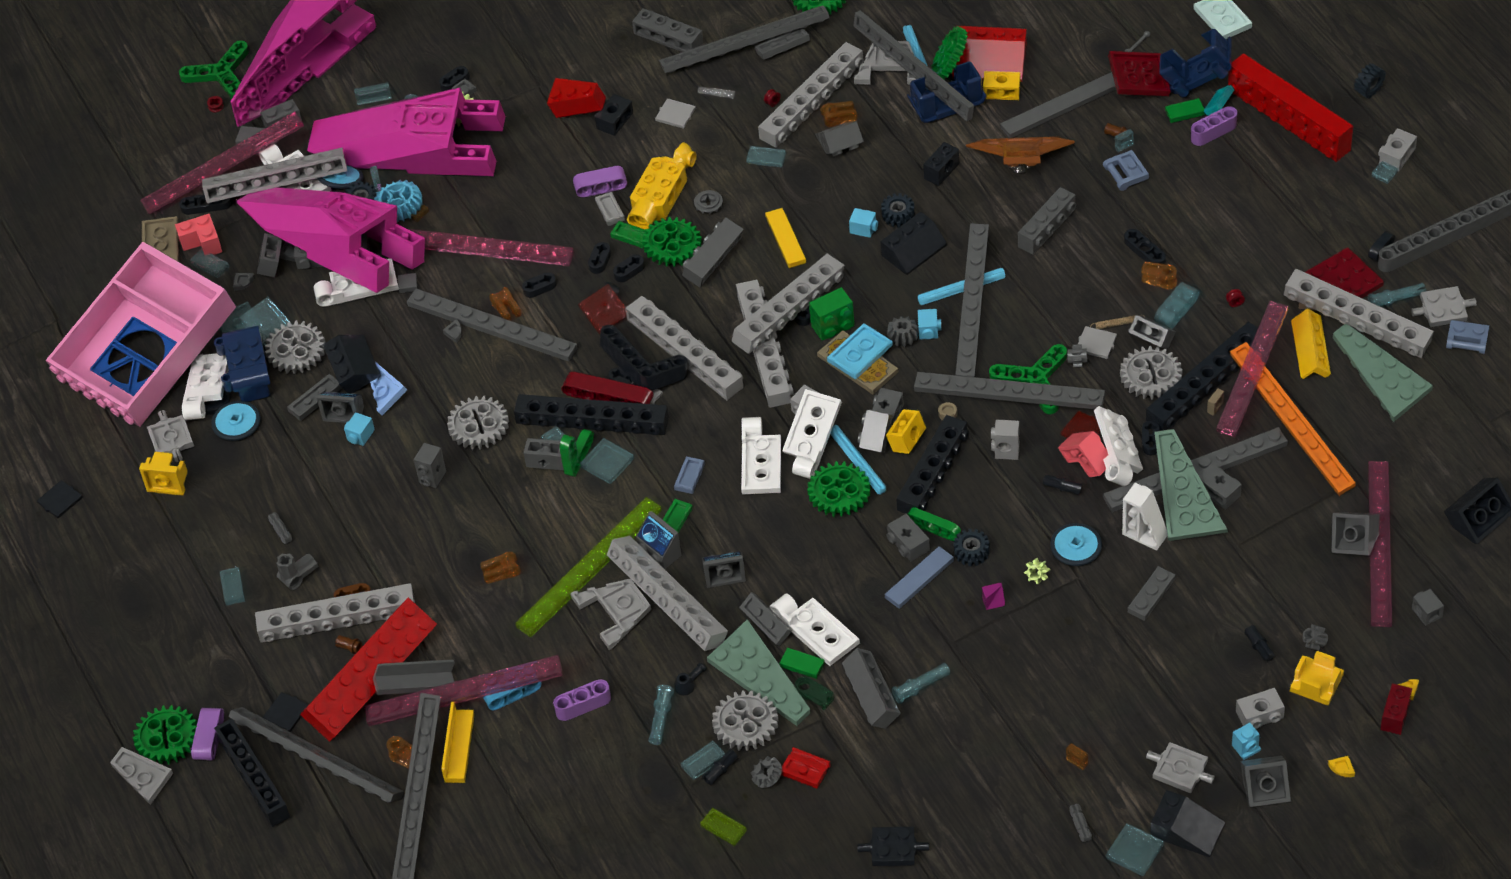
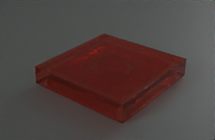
[578,284,627,334]

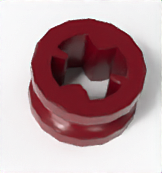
[764,89,781,107]
[207,96,224,113]
[1226,289,1245,307]

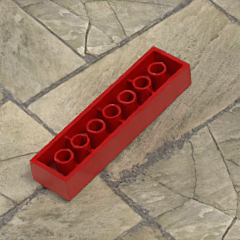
[1228,53,1353,162]
[300,597,437,742]

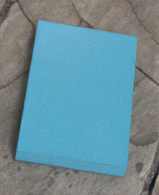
[827,323,893,379]

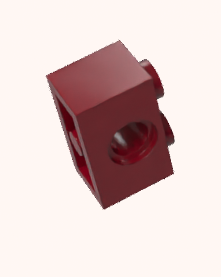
[1381,683,1412,735]

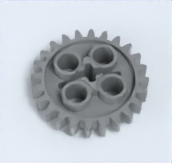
[265,320,325,374]
[1120,346,1182,400]
[447,396,509,449]
[712,690,778,751]

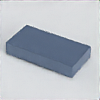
[674,456,705,494]

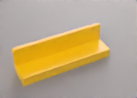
[1291,308,1331,379]
[442,702,474,783]

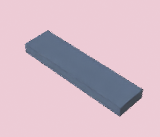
[885,547,954,609]

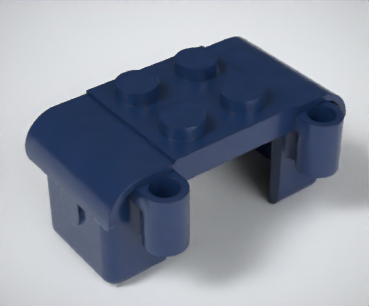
[1159,29,1232,98]
[907,61,986,123]
[214,325,270,402]

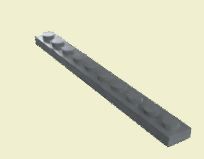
[659,5,829,73]
[854,10,974,121]
[955,223,989,377]
[407,289,578,362]
[914,372,1105,409]
[1103,427,1288,512]
[392,693,441,879]
[229,707,404,802]

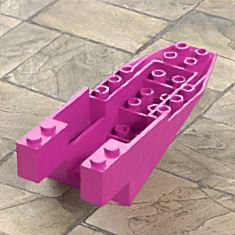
[230,0,376,127]
[307,88,506,176]
[237,187,425,293]

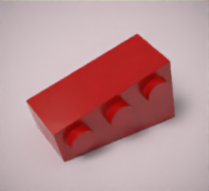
[547,78,606,118]

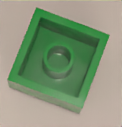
[809,287,855,341]

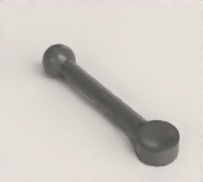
[1125,31,1150,52]

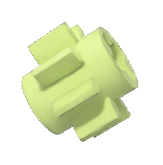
[1024,558,1050,584]

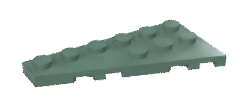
[1333,324,1433,422]
[1155,429,1228,541]
[707,619,810,726]

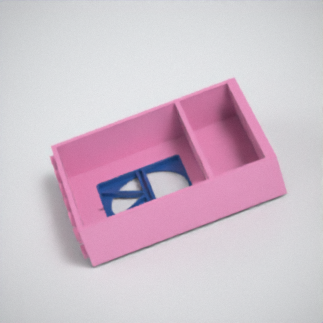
[46,242,236,427]

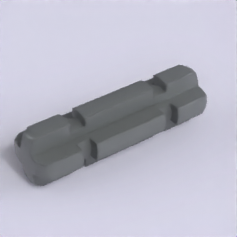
[268,512,292,544]
[1069,804,1092,842]

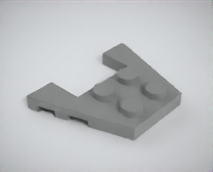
[854,41,916,84]
[570,579,651,650]

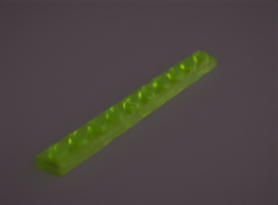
[516,497,661,637]

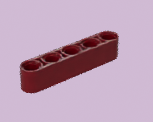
[561,372,654,404]

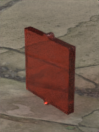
[1060,411,1101,438]

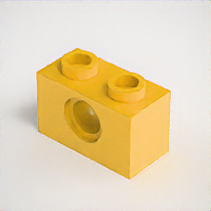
[983,71,1020,100]
[886,409,926,454]

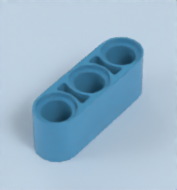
[481,667,542,710]

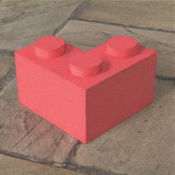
[175,214,222,258]
[1058,431,1108,477]

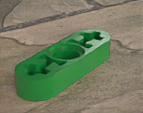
[907,508,961,541]

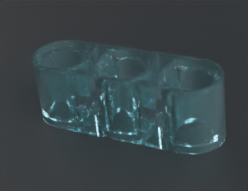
[1154,282,1200,329]

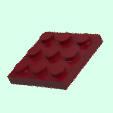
[1108,51,1171,96]
[1305,247,1384,307]

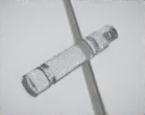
[698,87,735,98]

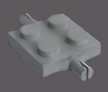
[1411,286,1476,327]
[147,410,194,462]
[1146,742,1215,793]

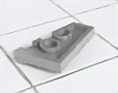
[110,747,173,805]

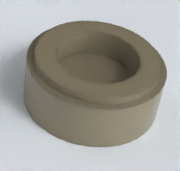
[938,402,958,420]

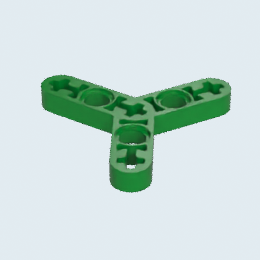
[179,41,249,99]
[989,344,1067,414]

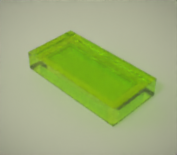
[700,808,747,846]

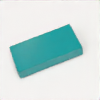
[1204,85,1234,116]

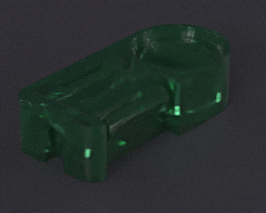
[795,676,834,710]

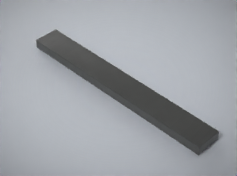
[1000,72,1116,138]

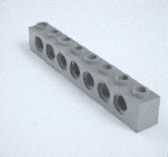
[758,42,864,147]
[202,148,347,203]
[732,253,844,354]
[1284,269,1434,358]
[736,280,794,408]
[625,296,743,401]
[607,535,728,651]
[255,583,415,642]

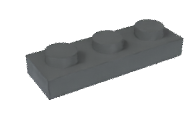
[755,28,810,60]
[287,374,342,421]
[1127,566,1175,621]
[739,592,792,646]

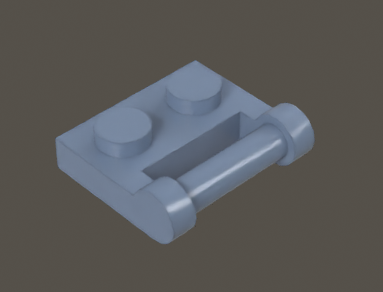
[1103,150,1149,191]
[1446,320,1489,354]

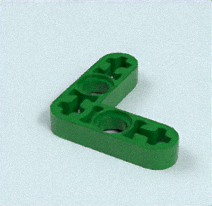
[560,429,594,477]

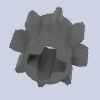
[1068,344,1087,367]
[1303,624,1328,651]

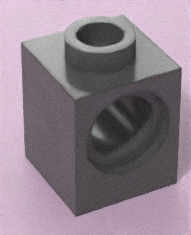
[1412,589,1444,626]

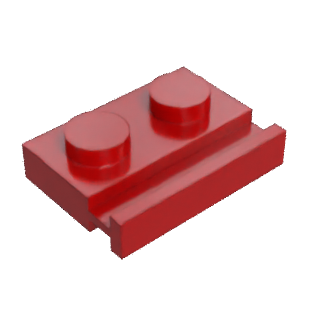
[781,747,830,789]

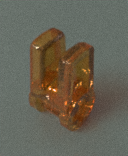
[820,101,857,127]
[1141,262,1177,289]
[489,287,521,321]
[480,552,521,584]
[387,736,412,769]

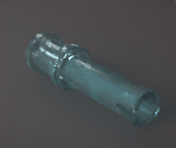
[1368,282,1426,306]
[891,663,950,704]
[648,685,674,745]

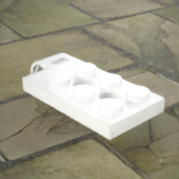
[259,144,331,192]
[314,258,399,306]
[182,353,229,420]
[782,389,842,479]
[1094,406,1143,486]
[741,417,781,494]
[770,594,860,666]

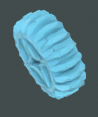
[374,180,423,223]

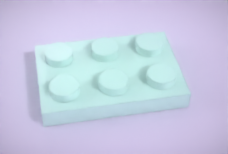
[1194,0,1252,39]

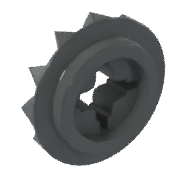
[694,190,723,214]
[751,756,782,788]

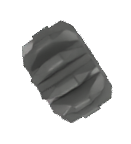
[887,316,919,348]

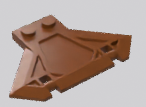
[966,136,1074,167]

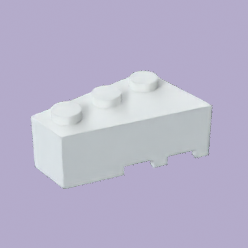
[1122,483,1168,551]

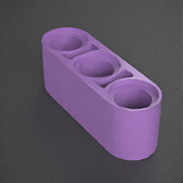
[1191,107,1237,146]
[573,166,627,197]
[553,679,611,721]
[191,708,224,760]

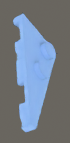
[370,363,407,415]

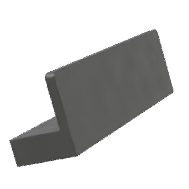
[373,660,455,695]

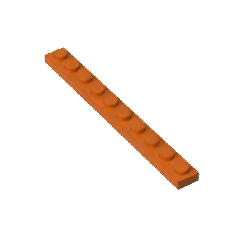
[1230,342,1356,496]

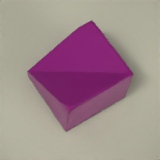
[982,583,1005,610]

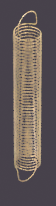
[1090,315,1145,329]

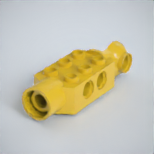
[627,142,696,229]

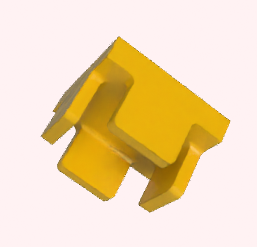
[139,452,188,496]
[1290,651,1344,706]

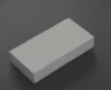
[595,192,625,226]

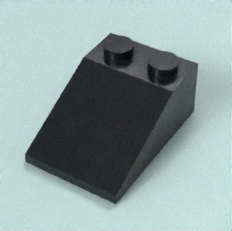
[1150,790,1225,858]

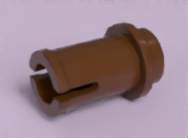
[1104,123,1129,140]
[335,635,362,654]

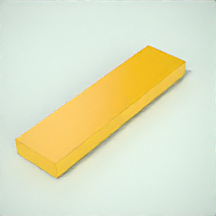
[765,208,806,268]

